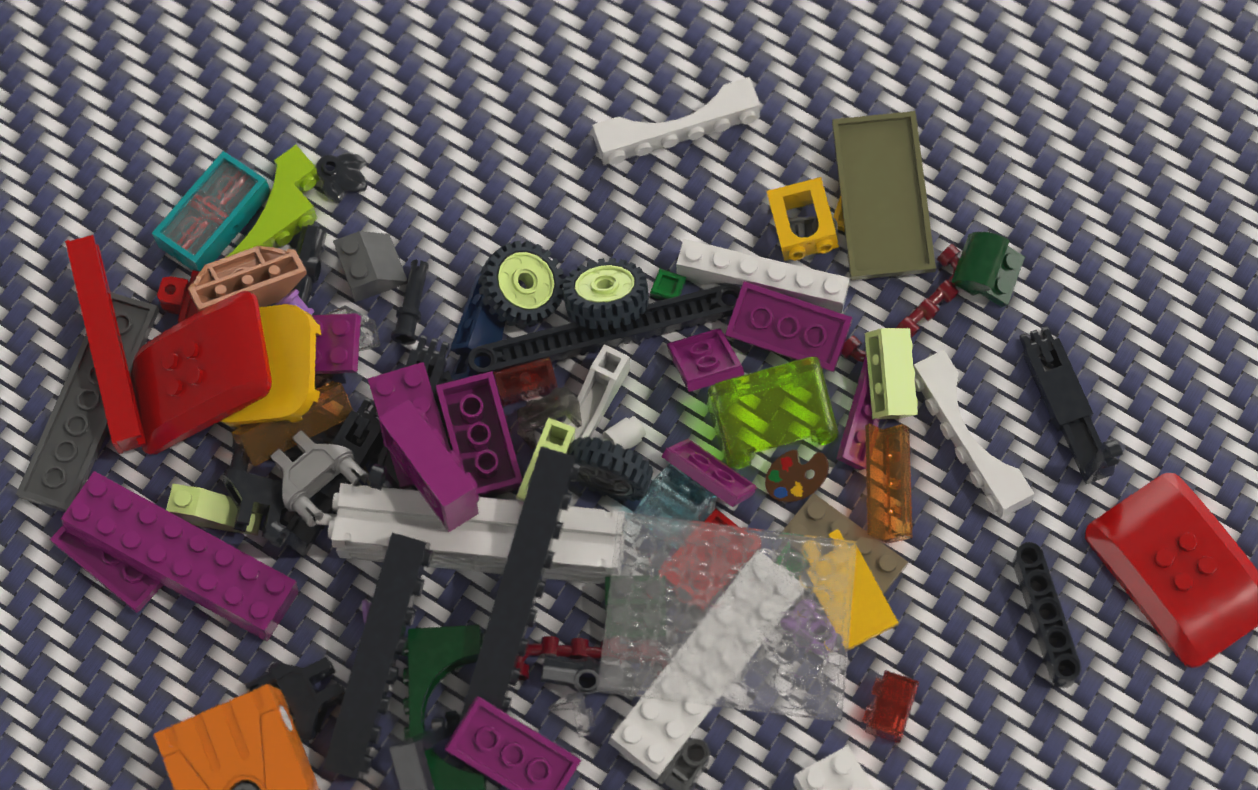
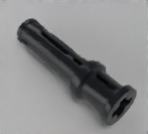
[391,260,429,345]

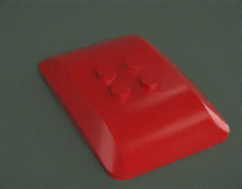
[131,291,272,455]
[1085,473,1258,668]

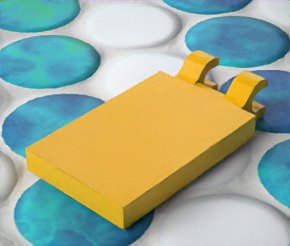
[801,529,899,652]

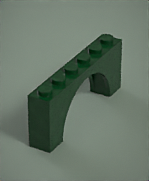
[403,625,487,790]

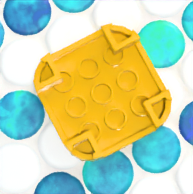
[220,304,321,428]

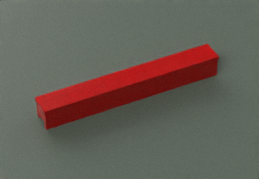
[65,235,147,454]

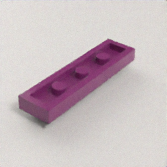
[836,355,880,470]

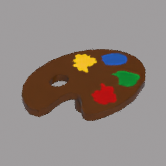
[765,449,829,502]

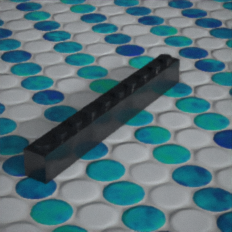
[458,446,581,725]

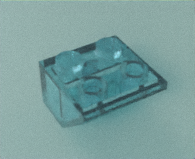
[632,463,717,550]

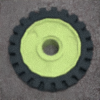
[478,241,565,328]
[563,258,649,330]

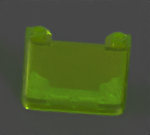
[707,357,839,469]

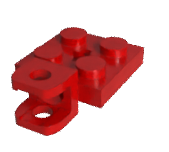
[157,270,200,323]

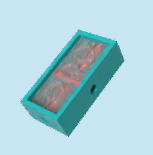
[152,151,271,272]

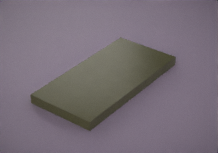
[832,111,936,280]

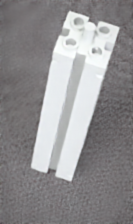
[315,483,626,584]

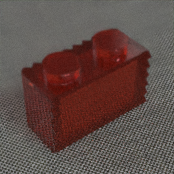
[494,357,558,406]
[862,670,920,744]

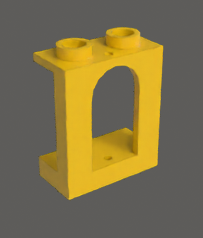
[767,177,839,261]

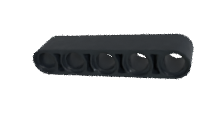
[1013,542,1081,688]

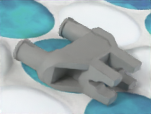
[270,430,369,527]

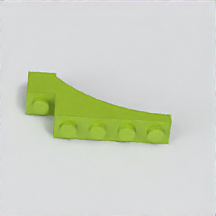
[226,145,320,257]

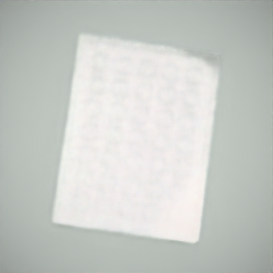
[597,511,857,722]

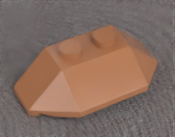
[188,246,307,312]

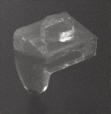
[549,692,595,738]

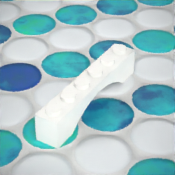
[592,77,760,165]
[677,239,850,314]
[564,344,630,440]
[913,349,1034,519]

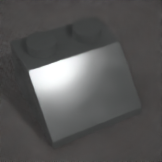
[333,231,408,302]

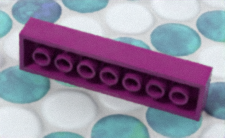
[61,471,299,642]

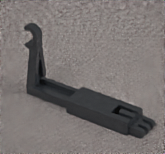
[1019,326,1123,484]
[368,335,449,490]
[264,397,382,557]
[389,710,460,790]

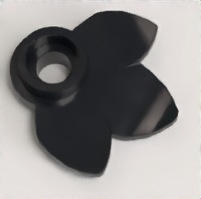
[316,153,367,202]

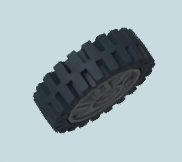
[567,437,653,501]

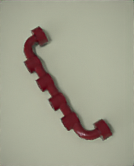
[841,244,961,363]
[516,636,671,681]

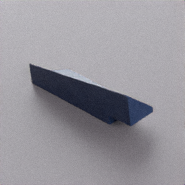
[450,273,506,381]

